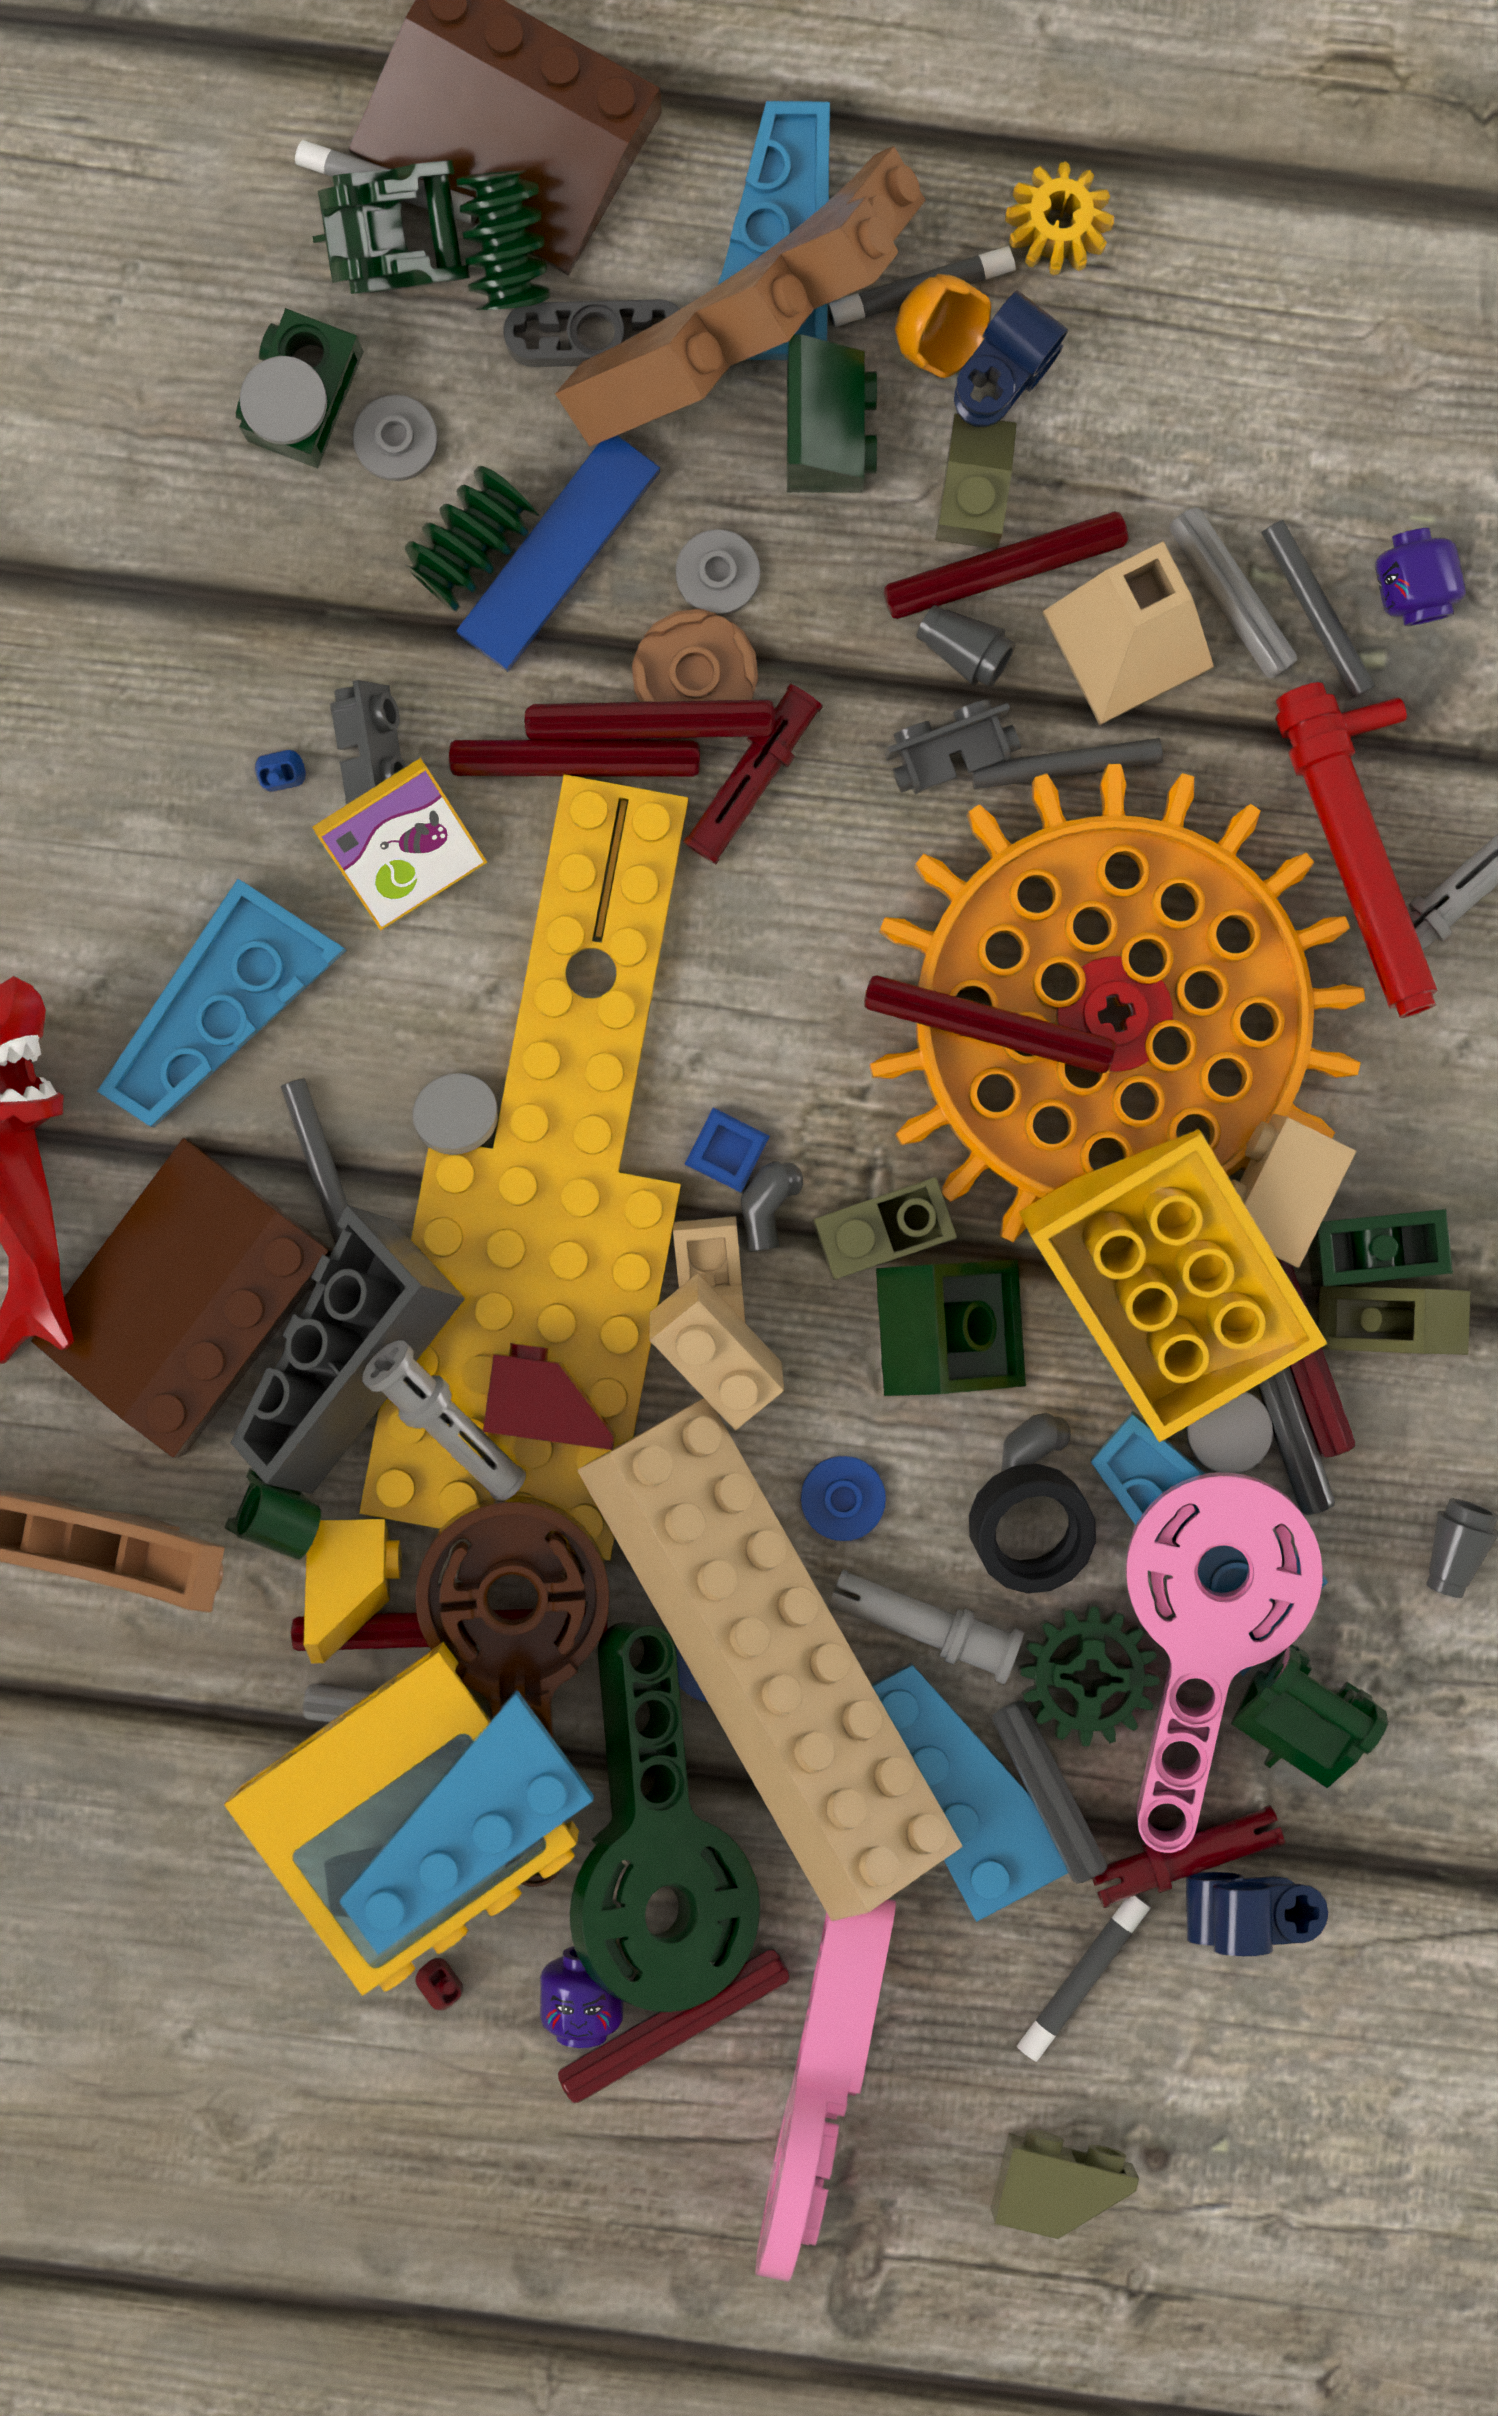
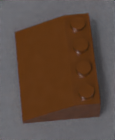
[349,0,662,276]
[31,1137,333,1458]

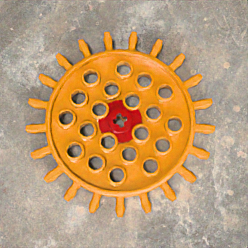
[865,764,1365,1242]

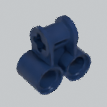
[954,290,1069,427]
[1186,1872,1328,1957]

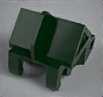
[312,160,470,294]
[1231,1644,1388,1788]

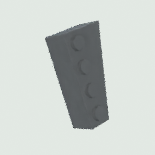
[230,1205,465,1494]

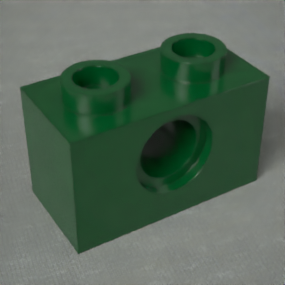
[1308,1209,1453,1287]

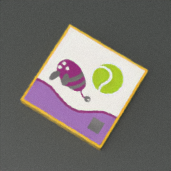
[312,757,487,931]

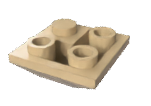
[1042,541,1214,725]

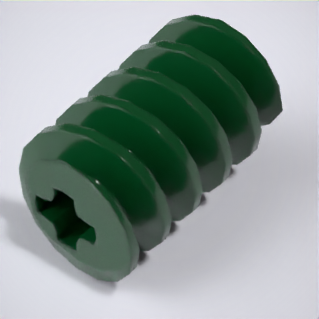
[456,170,550,310]
[405,466,540,612]

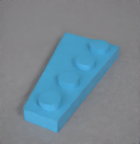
[718,101,830,360]
[97,879,347,1127]
[1091,1411,1328,1676]
[871,1663,1068,1922]
[339,1690,594,1955]

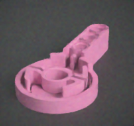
[1126,1472,1323,1853]
[755,1899,896,2282]

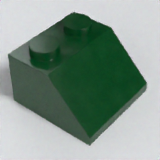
[787,334,877,493]
[876,1260,1026,1396]

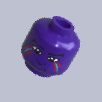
[1375,528,1466,626]
[540,1946,623,2048]

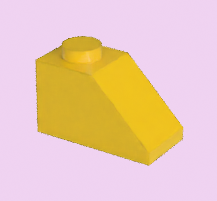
[304,1519,402,1664]

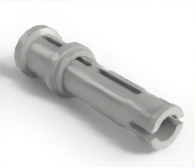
[362,1340,526,1501]
[828,1569,1025,1685]

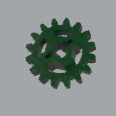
[1018,1604,1160,1746]

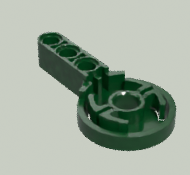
[570,1622,760,2012]

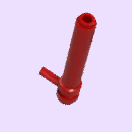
[1275,682,1438,1018]

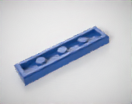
[456,435,660,672]

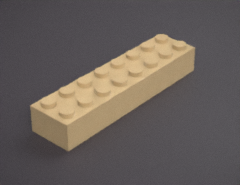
[577,1398,963,1921]

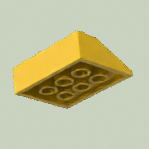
[1019,1129,1328,1443]

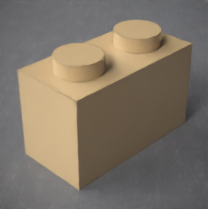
[1231,1114,1356,1268]
[649,1273,784,1431]

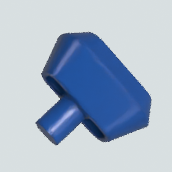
[255,750,306,792]

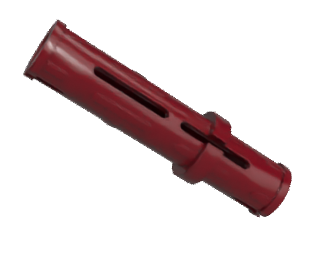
[683,683,823,865]
[1092,1805,1285,1908]

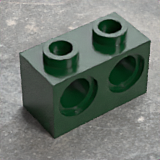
[236,308,364,469]

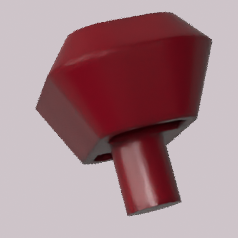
[415,1958,463,2011]

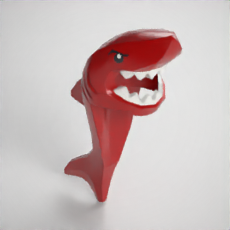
[0,976,74,1364]

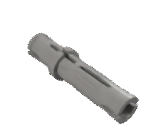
[1409,834,1498,950]

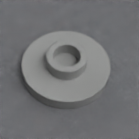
[240,356,327,445]
[353,395,438,481]
[676,529,760,616]
[413,1073,499,1155]
[1186,1392,1273,1473]

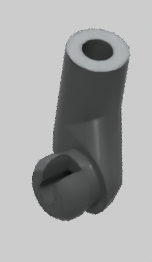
[741,1161,803,1252]
[1001,1413,1071,1472]

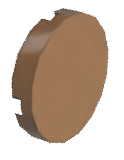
[632,609,758,702]

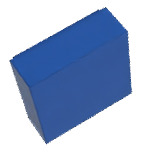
[685,1108,770,1193]

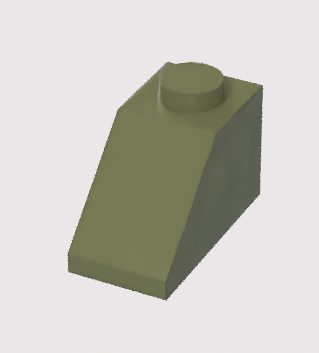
[935,413,1017,549]
[1318,1286,1470,1355]

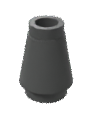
[916,605,1016,687]
[1426,1498,1498,1598]

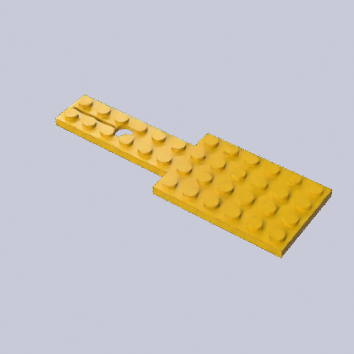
[359,774,689,1561]

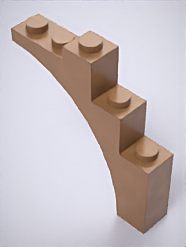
[555,146,926,447]
[0,1490,225,1612]

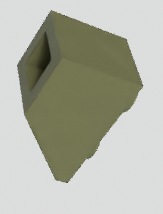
[813,1177,957,1280]
[991,2129,1139,2239]

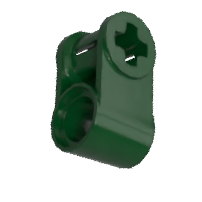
[224,1468,321,1560]

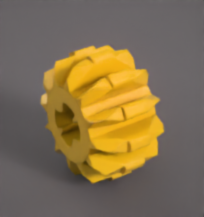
[1005,161,1114,276]

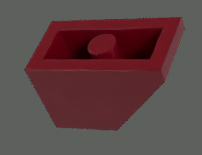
[483,1343,616,1450]

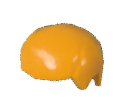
[894,274,991,378]

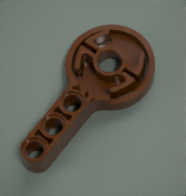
[415,1497,609,1887]

